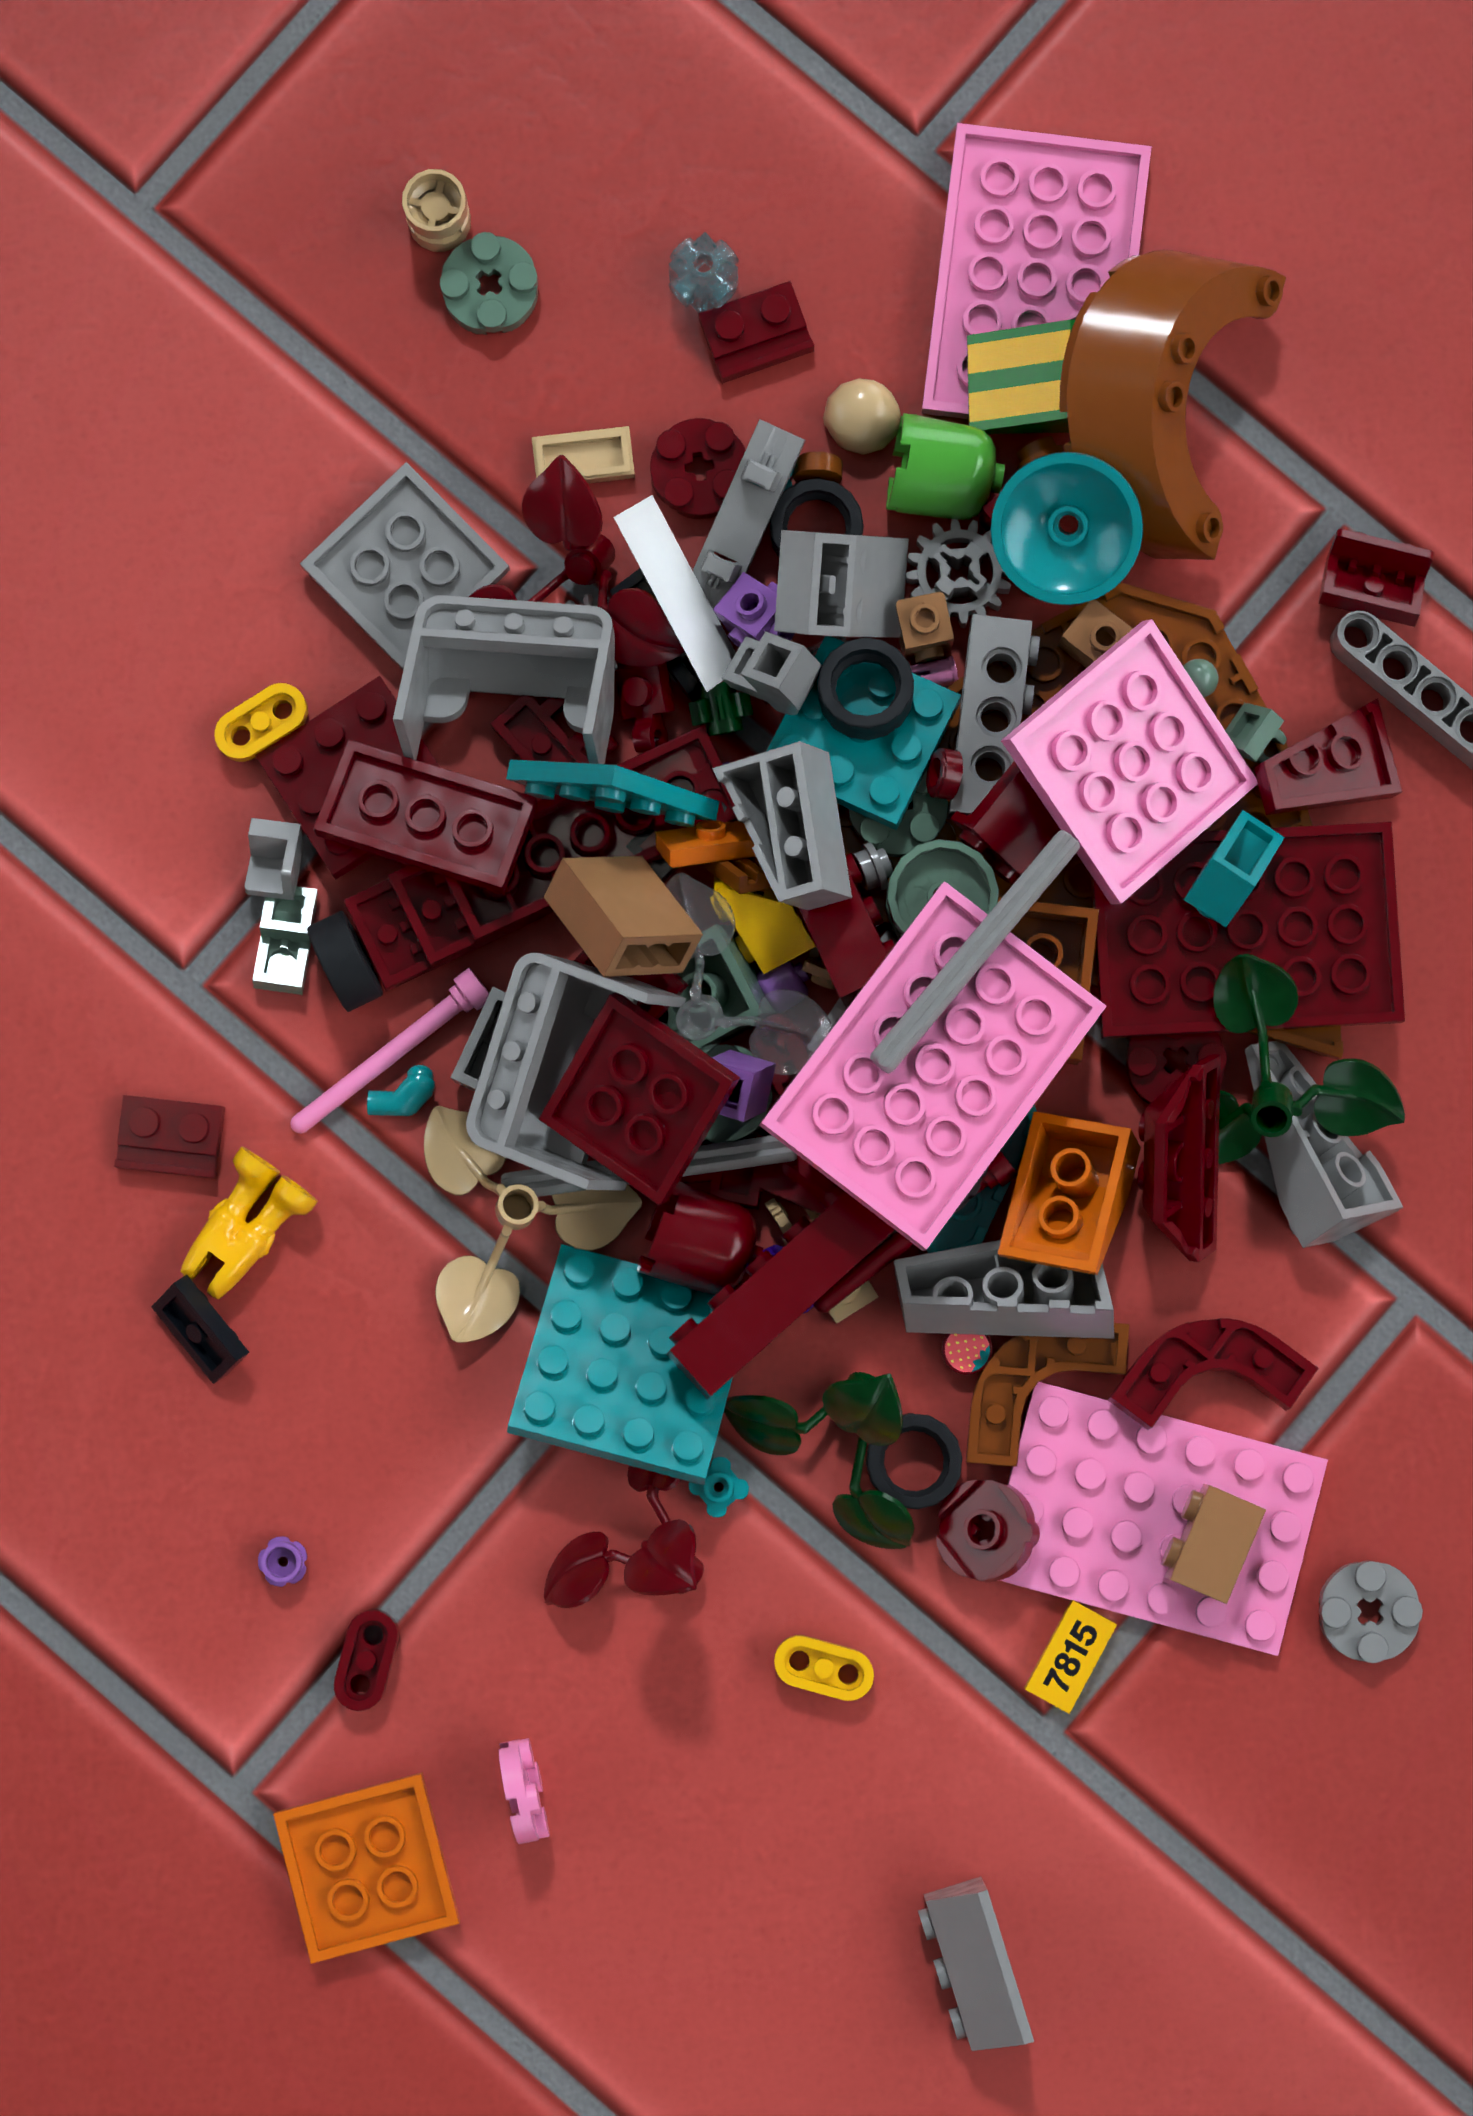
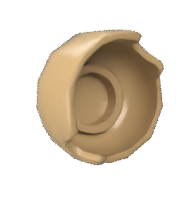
[823,378,901,455]

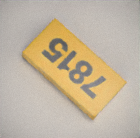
[1024,1600,1117,1714]

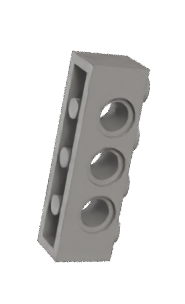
[947,614,1040,819]

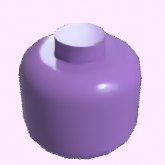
[756,960,810,1012]

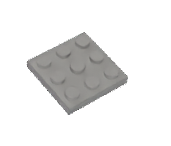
[300,462,510,670]

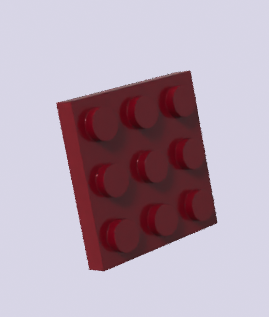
[255,676,441,880]
[539,992,740,1206]

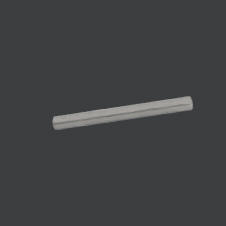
[870,830,1080,1073]
[501,1135,797,1197]

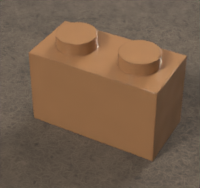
[1161,1484,1266,1604]

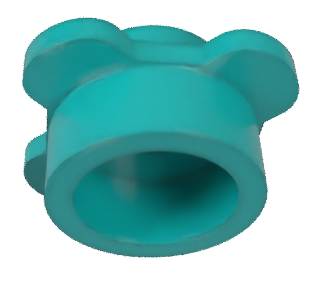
[689,1457,749,1517]

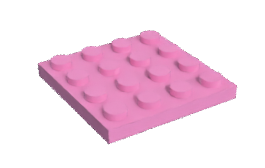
[1001,619,1258,904]

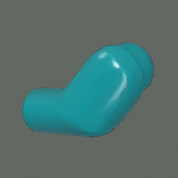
[367,1065,435,1116]

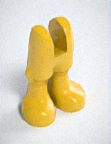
[180,1146,318,1300]

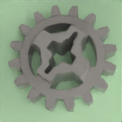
[906,519,1011,628]

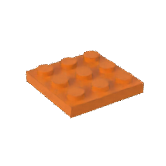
[273,1772,460,1964]

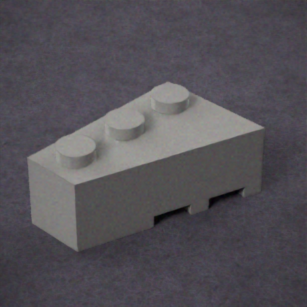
[712,741,852,910]

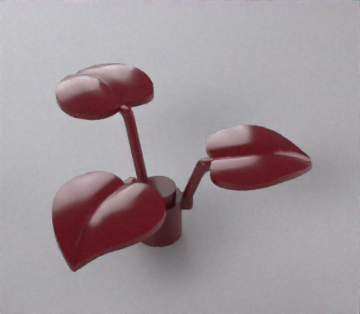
[469,455,684,667]
[544,1465,704,1608]

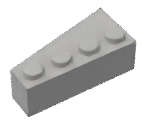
[894,1240,1114,1339]

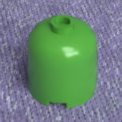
[886,413,1005,520]

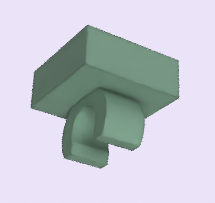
[1225,702,1287,764]

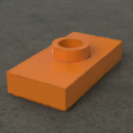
[656,820,756,868]

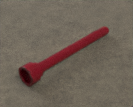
[814,1151,1018,1313]

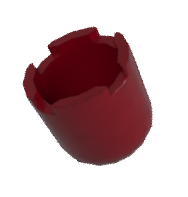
[637,1181,763,1295]

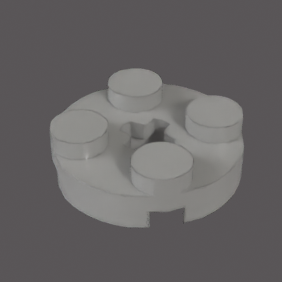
[1319,1560,1423,1663]

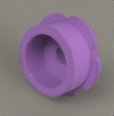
[258,1536,308,1587]

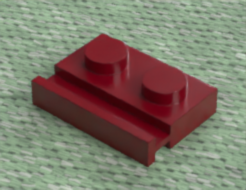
[698,281,814,384]
[114,1095,225,1179]

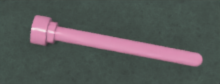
[290,968,489,1134]

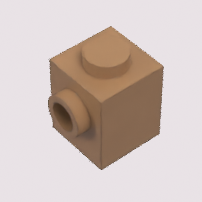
[1058,599,1133,668]

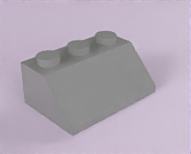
[918,1877,1034,2051]

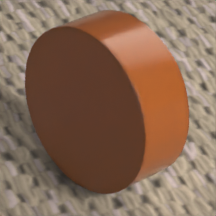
[793,452,843,483]

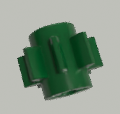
[688,682,753,737]

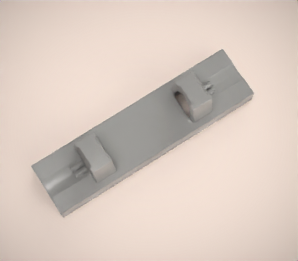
[693,419,806,620]

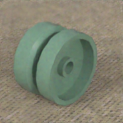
[885,839,999,939]

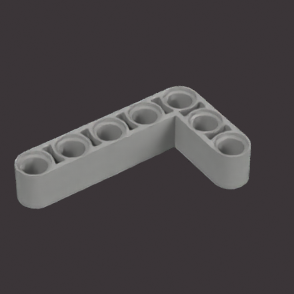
[1330,610,1473,770]

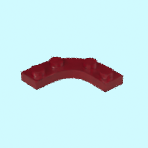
[1108,1318,1319,1430]

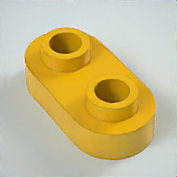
[214,683,308,762]
[774,1635,874,1701]

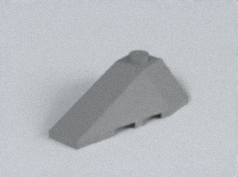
[1245,1041,1403,1248]

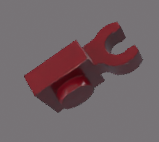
[615,662,675,752]

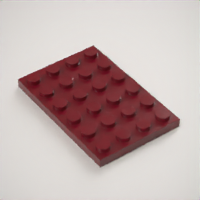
[1092,822,1405,1039]

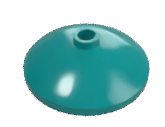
[991,452,1143,605]

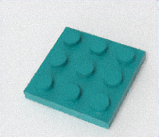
[766,636,961,831]

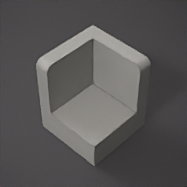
[245,818,304,900]

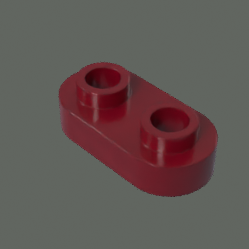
[334,1609,399,1711]

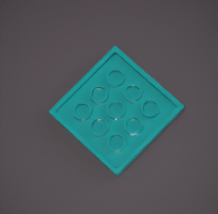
[507,1244,733,1485]

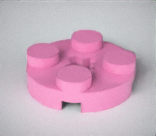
[499,1738,550,1844]

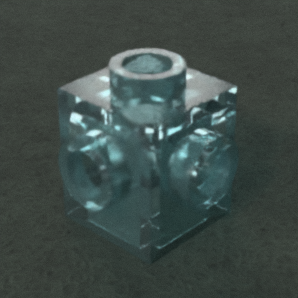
[668,232,739,313]

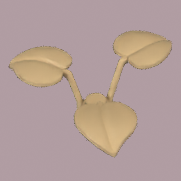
[424,1106,642,1343]

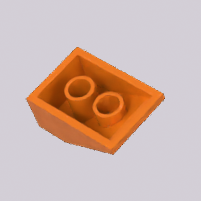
[997,1111,1141,1275]

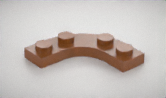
[966,1323,1129,1467]

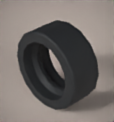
[770,478,864,557]
[818,638,914,740]
[307,911,383,1012]
[866,1413,962,1510]

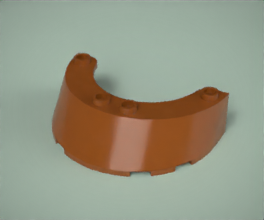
[1059,250,1286,560]

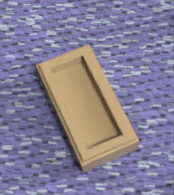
[532,426,635,483]

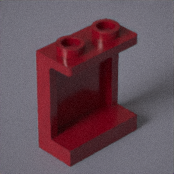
[950,761,1061,885]

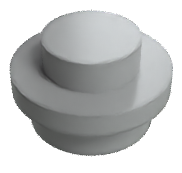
[852,842,893,892]

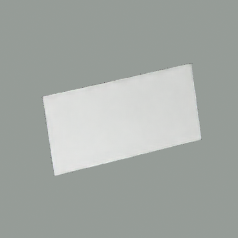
[613,495,736,692]

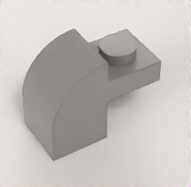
[721,631,822,715]

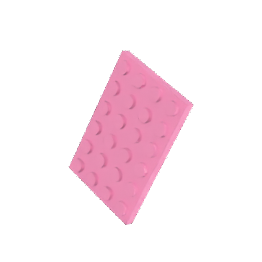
[921,123,1152,419]
[759,881,1107,1251]
[993,1382,1328,1656]

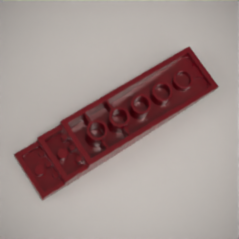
[343,725,738,992]

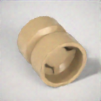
[402,169,471,252]

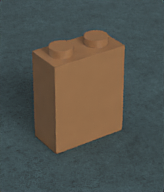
[544,856,703,977]

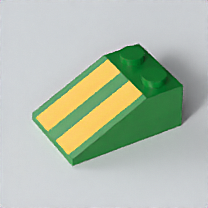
[967,319,1076,434]

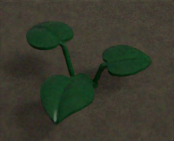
[1213,954,1405,1165]
[724,1372,914,1549]

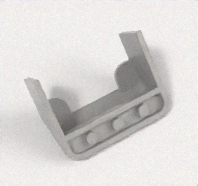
[393,595,615,764]
[466,953,686,1191]

